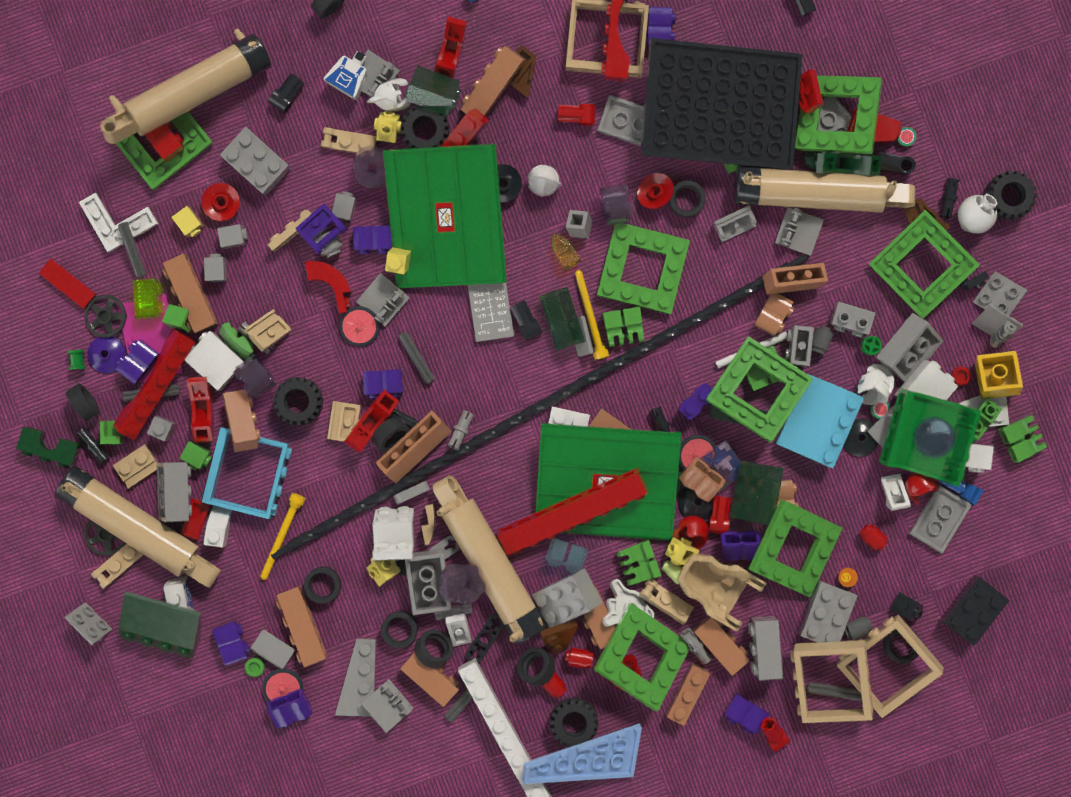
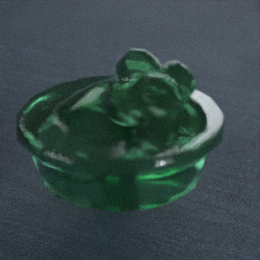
[804,151,822,170]

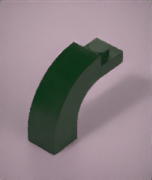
[816,152,882,176]

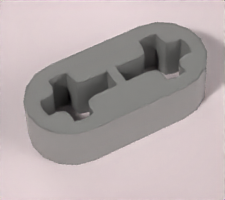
[393,481,430,504]
[429,535,460,559]

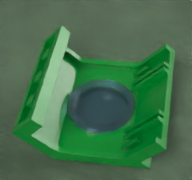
[879,388,981,487]

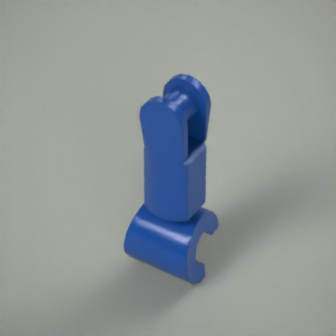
[938,479,984,505]

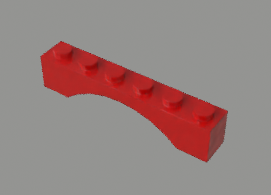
[601,0,630,82]
[113,328,195,440]

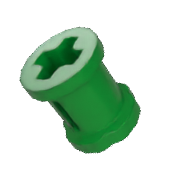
[67,350,86,370]

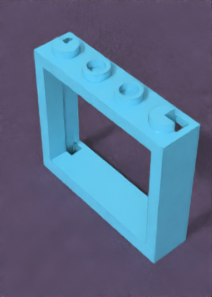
[202,427,292,519]

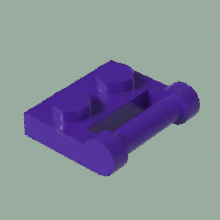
[295,203,347,255]

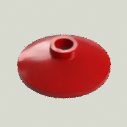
[637,173,674,209]
[201,183,240,221]

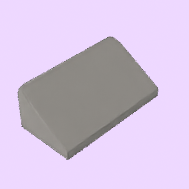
[570,316,593,357]
[250,630,295,670]

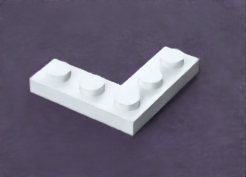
[79,193,159,253]

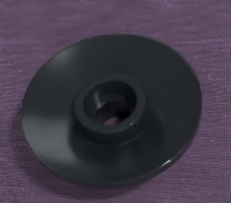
[498,164,522,203]
[843,418,878,457]
[678,487,716,519]

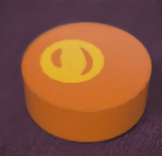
[838,567,858,587]

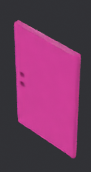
[117,294,183,383]

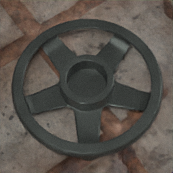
[85,295,127,338]
[84,520,125,556]

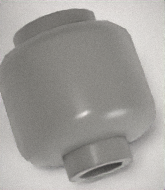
[315,229,343,259]

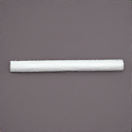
[715,331,787,369]

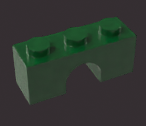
[16,426,83,468]

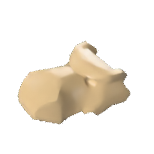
[677,554,766,632]

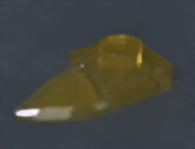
[552,233,581,271]

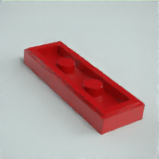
[39,258,97,309]

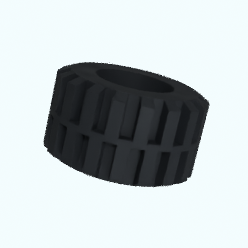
[401,104,450,149]
[984,170,1037,221]
[273,377,324,425]
[550,697,599,748]

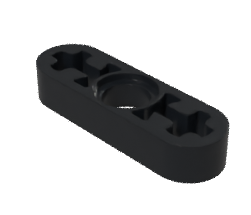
[466,613,504,662]

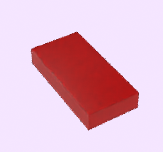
[180,498,211,541]

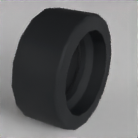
[311,0,345,19]
[669,181,706,218]
[66,383,100,421]
[372,417,410,454]
[304,567,341,604]
[381,611,418,648]
[414,629,453,668]
[883,629,920,664]
[517,647,556,687]

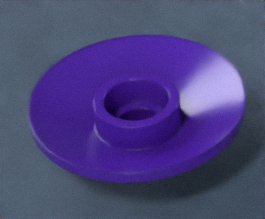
[87,336,126,373]

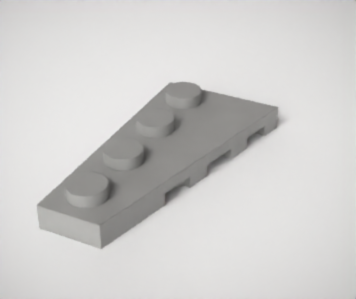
[335,638,376,717]

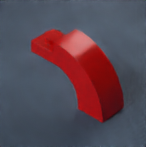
[433,16,467,84]
[305,261,352,314]
[187,377,214,442]
[344,390,399,453]

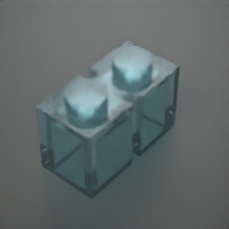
[545,537,589,573]

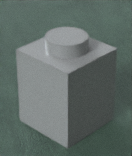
[332,191,357,222]
[566,210,592,239]
[217,224,248,249]
[204,254,227,282]
[147,416,176,441]

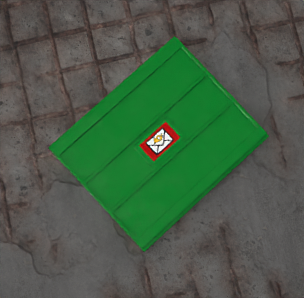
[383,144,507,288]
[536,423,681,541]

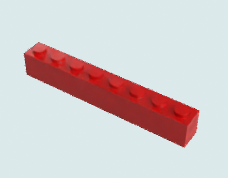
[497,468,647,555]

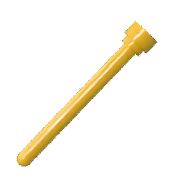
[575,270,609,360]
[260,493,306,580]

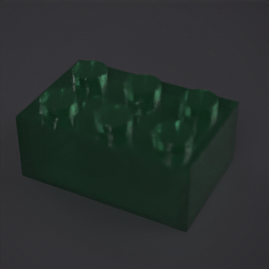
[730,461,784,525]

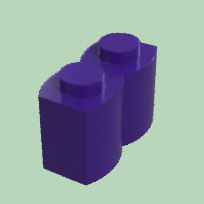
[647,7,676,48]
[353,226,392,254]
[116,339,160,384]
[363,369,403,399]
[678,383,713,420]
[721,531,761,561]
[212,620,250,666]
[267,689,312,728]
[724,693,770,735]

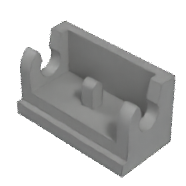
[713,205,757,242]

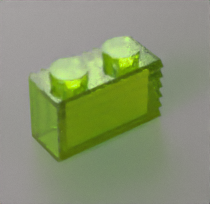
[132,278,164,320]

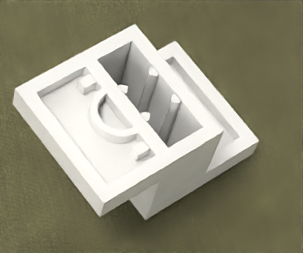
[373,506,414,560]

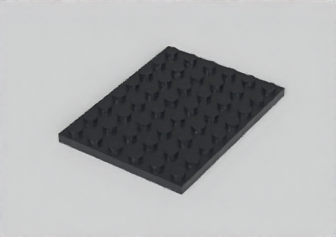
[640,38,803,170]

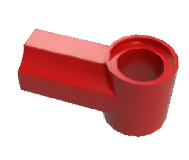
[558,104,596,126]
[708,496,731,534]
[760,717,791,752]

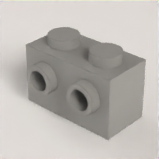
[829,302,875,338]
[785,325,814,367]

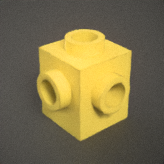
[374,111,401,143]
[665,537,699,566]
[366,558,400,587]

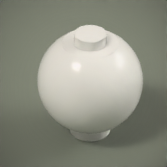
[958,194,997,234]

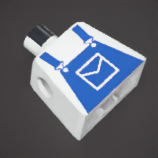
[324,51,368,101]
[164,576,194,610]

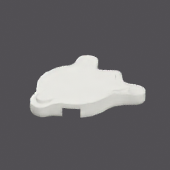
[603,579,654,627]

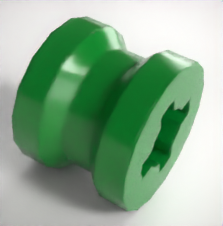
[860,336,882,356]

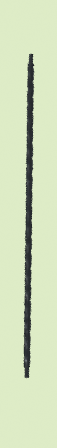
[271,254,808,560]

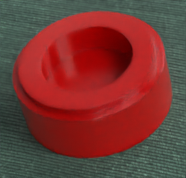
[951,366,971,386]

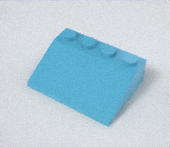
[776,374,864,468]

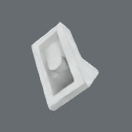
[881,474,911,511]
[445,614,472,647]

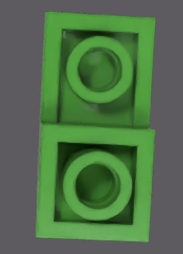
[219,322,253,360]
[974,398,1002,441]

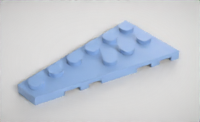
[522,724,642,784]

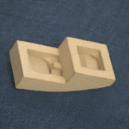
[421,504,435,545]

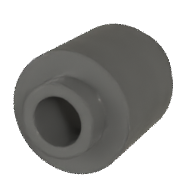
[811,325,833,355]
[844,616,873,641]

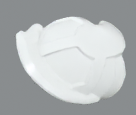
[367,78,412,111]
[527,165,562,197]
[858,363,894,405]

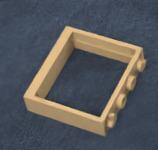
[566,0,649,78]
[837,615,944,718]
[791,640,873,723]

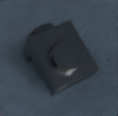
[959,271,990,291]
[890,592,924,623]

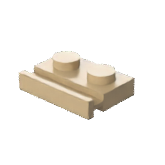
[244,309,292,352]
[327,401,361,441]
[113,444,158,489]

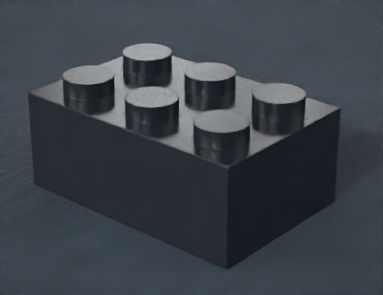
[939,575,1010,646]

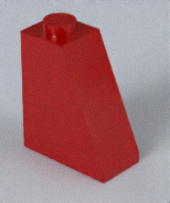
[846,107,902,145]

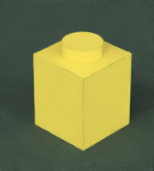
[172,206,204,238]
[385,247,411,274]

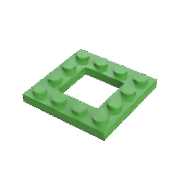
[795,75,882,154]
[109,111,213,190]
[869,210,980,319]
[597,221,690,315]
[706,336,813,443]
[749,499,843,597]
[593,603,689,711]

